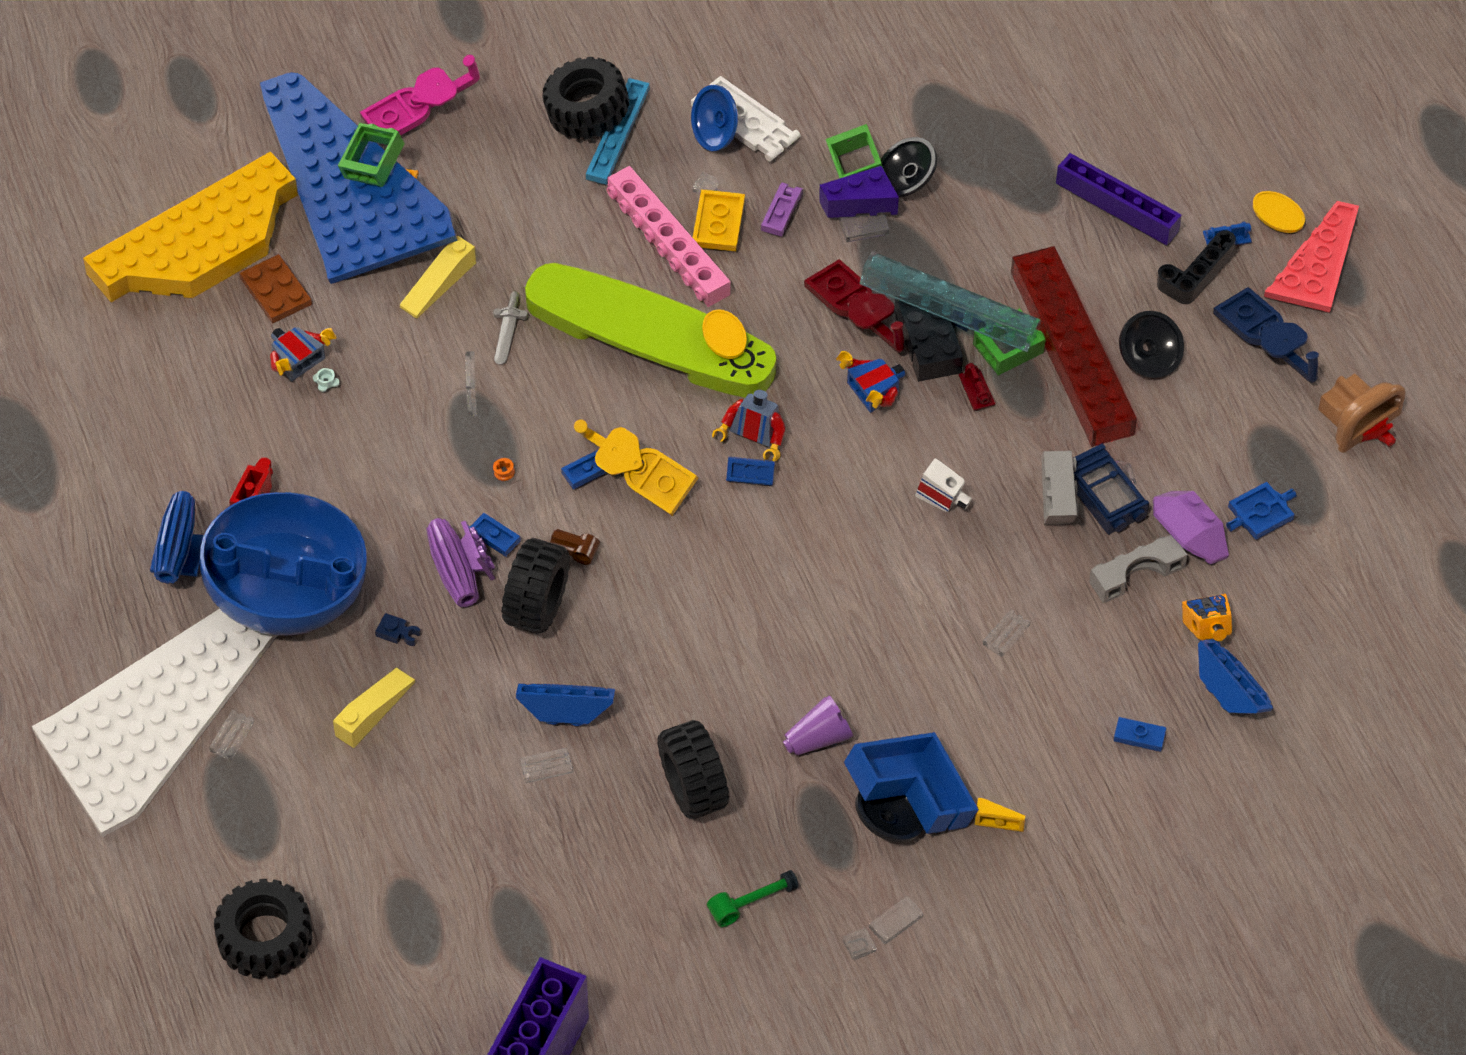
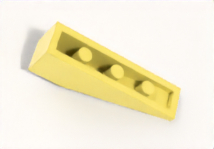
[400,236,476,319]
[333,668,415,748]

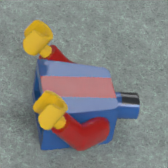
[836,351,905,413]

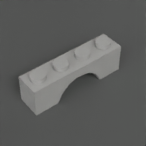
[1089,535,1187,604]

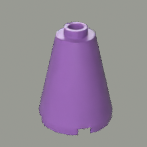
[783,695,853,756]

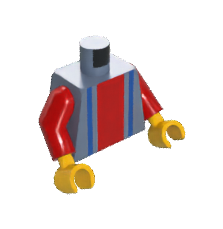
[270,327,337,382]
[712,390,786,461]

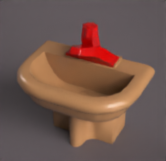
[1318,373,1405,453]

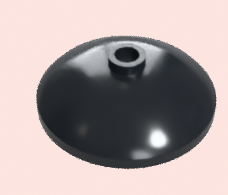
[880,137,937,197]
[1119,311,1184,379]
[855,791,924,843]

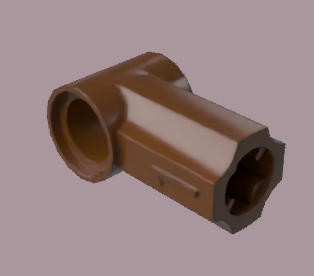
[550,529,600,565]

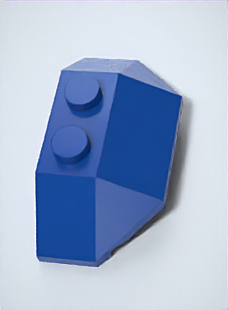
[1198,639,1273,713]
[516,684,615,726]

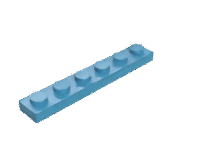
[586,78,650,185]

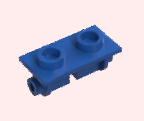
[1203,221,1252,248]

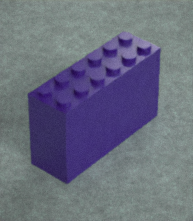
[487,957,589,1055]

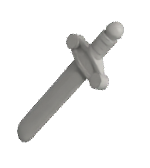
[493,291,528,364]

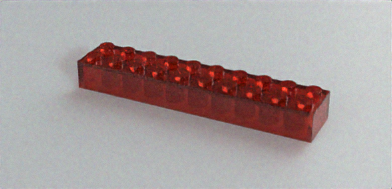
[1011,246,1137,447]

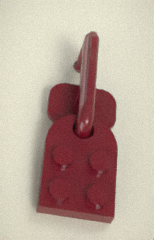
[804,259,905,353]

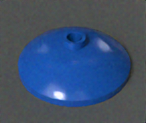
[691,85,738,151]

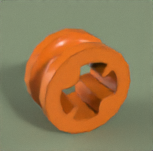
[493,458,515,481]

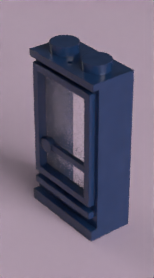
[1073,443,1149,535]

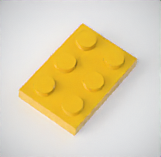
[692,189,745,251]

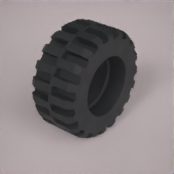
[542,57,630,139]
[501,538,570,634]
[657,720,729,819]
[214,879,313,979]

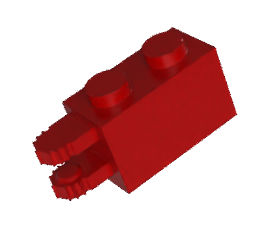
[229,457,273,506]

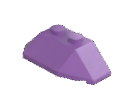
[1153,491,1229,564]

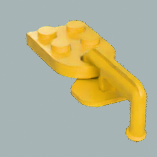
[574,419,699,516]

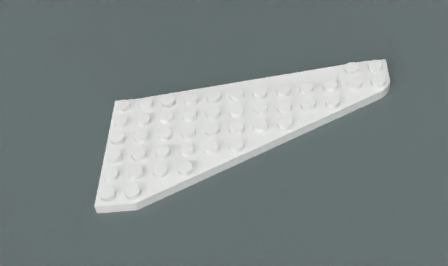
[32,609,278,837]

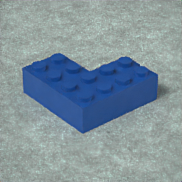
[844,732,979,834]

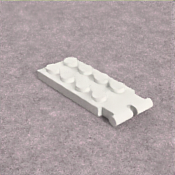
[691,76,801,162]

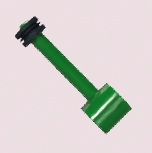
[706,870,799,927]

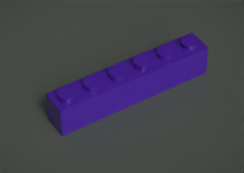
[1056,153,1182,245]

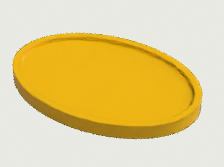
[1253,191,1305,233]
[702,309,747,359]

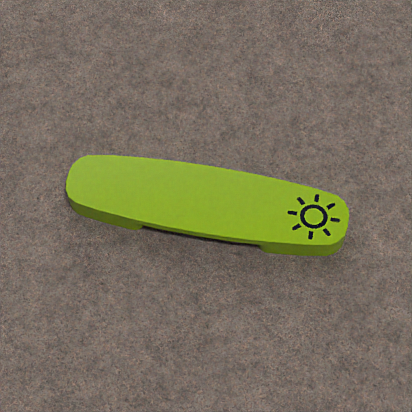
[525,263,776,398]

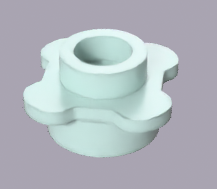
[313,368,339,392]

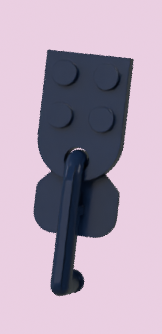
[1213,287,1319,383]

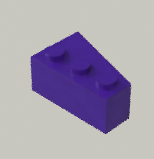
[819,166,899,218]

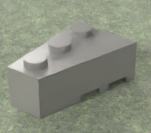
[1041,451,1078,525]

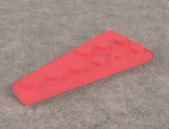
[1264,201,1359,313]

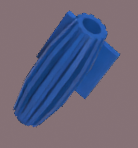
[150,491,204,584]

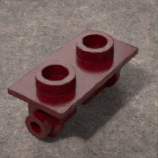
[958,363,995,410]

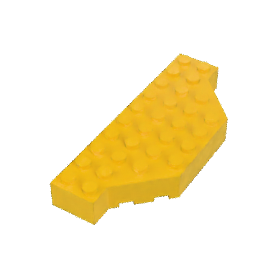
[83,151,298,302]

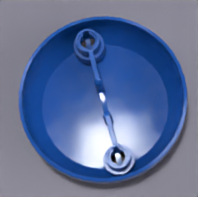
[200,492,367,636]

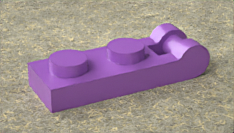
[761,182,803,237]

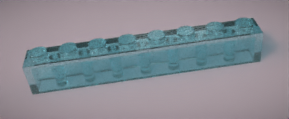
[860,251,1040,352]

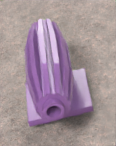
[426,518,495,607]

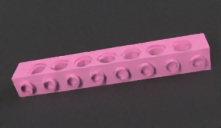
[607,166,730,307]

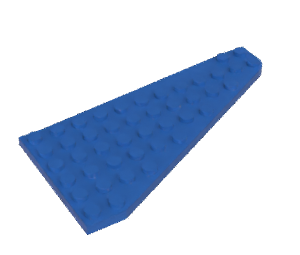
[260,72,458,284]

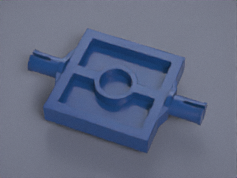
[1226,482,1297,540]

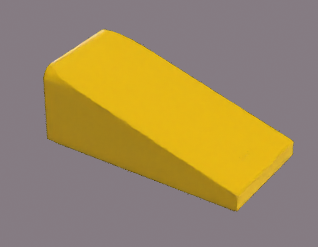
[975,798,1025,832]

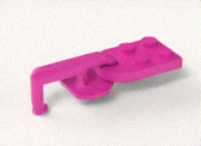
[360,55,480,146]

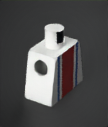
[915,458,972,512]

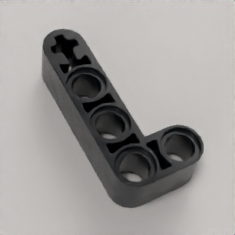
[1157,230,1236,304]

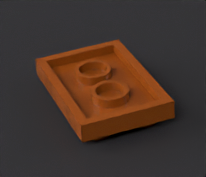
[239,254,312,324]

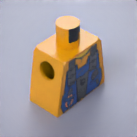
[1182,594,1232,641]

